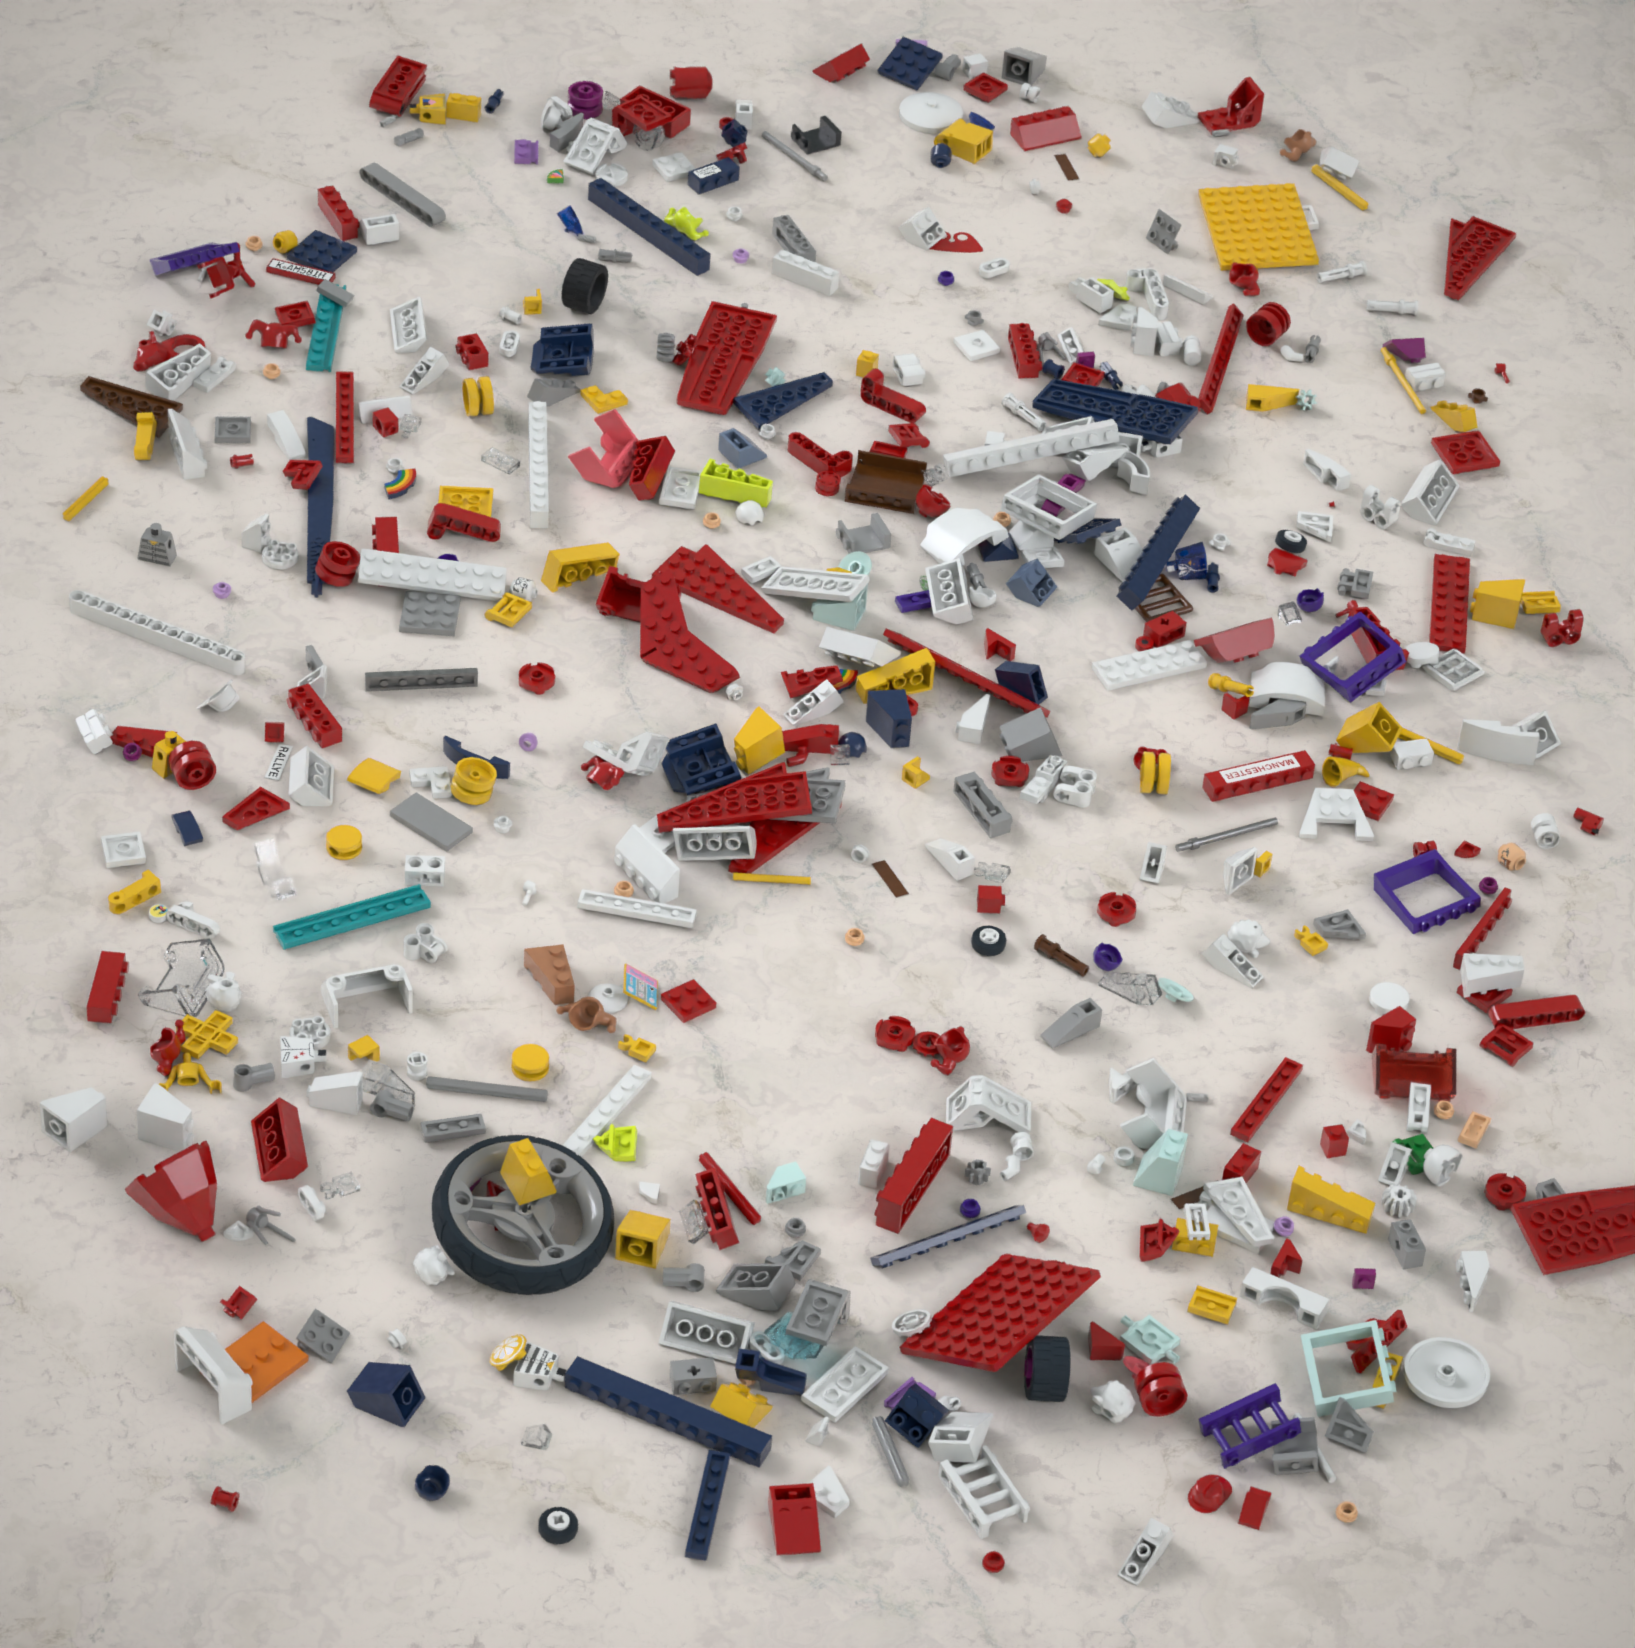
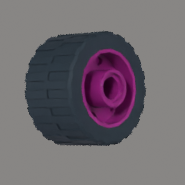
[1024,1335,1071,1402]

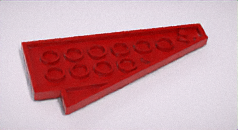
[1444,216,1516,300]
[652,544,784,634]
[657,762,812,833]
[728,802,842,874]

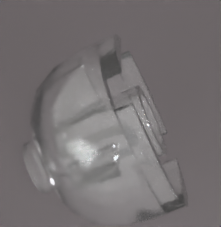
[633,125,665,151]

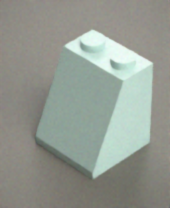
[811,584,868,631]
[1133,1129,1188,1196]

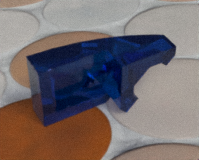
[969,112,995,131]
[557,205,583,237]

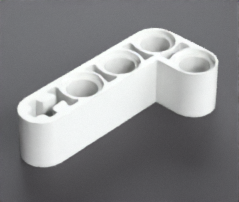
[1125,268,1169,320]

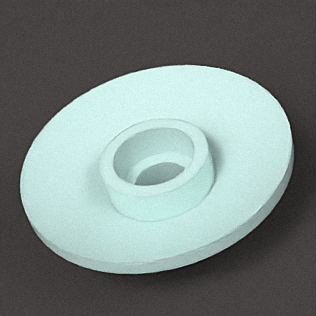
[839,551,872,575]
[1158,978,1194,1002]

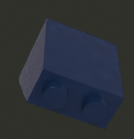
[866,689,912,748]
[347,1362,426,1427]

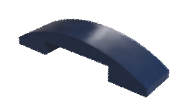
[443,735,510,779]

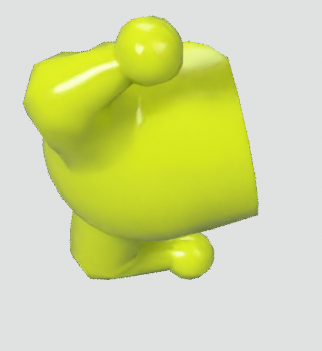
[664,207,709,241]

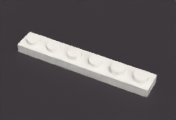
[577,889,697,928]

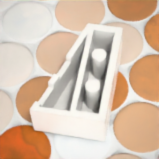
[1460,953,1525,998]

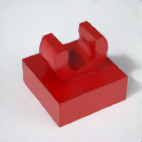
[265,722,285,742]

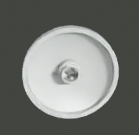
[899,92,963,134]
[1403,1337,1490,1408]

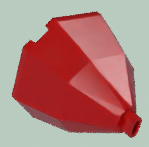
[124,1141,217,1242]

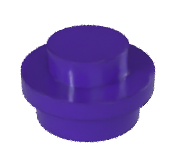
[938,271,954,286]
[960,1199,981,1218]

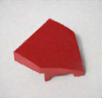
[1267,548,1308,576]
[1140,1218,1179,1262]

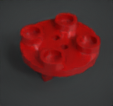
[716,143,747,164]

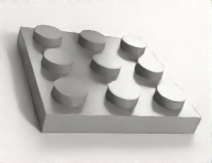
[399,591,461,636]

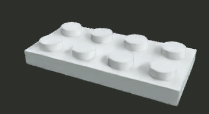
[801,1346,889,1423]

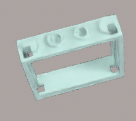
[1301,1320,1397,1417]

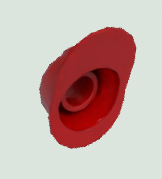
[1188,1474,1232,1513]

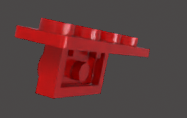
[1346,1310,1407,1373]

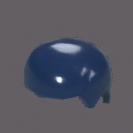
[838,732,867,758]
[414,1465,450,1501]

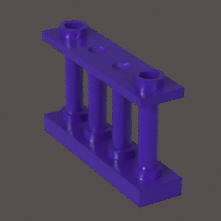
[1198,1383,1302,1469]

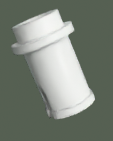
[499,307,522,324]

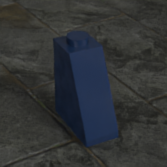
[995,661,1048,705]

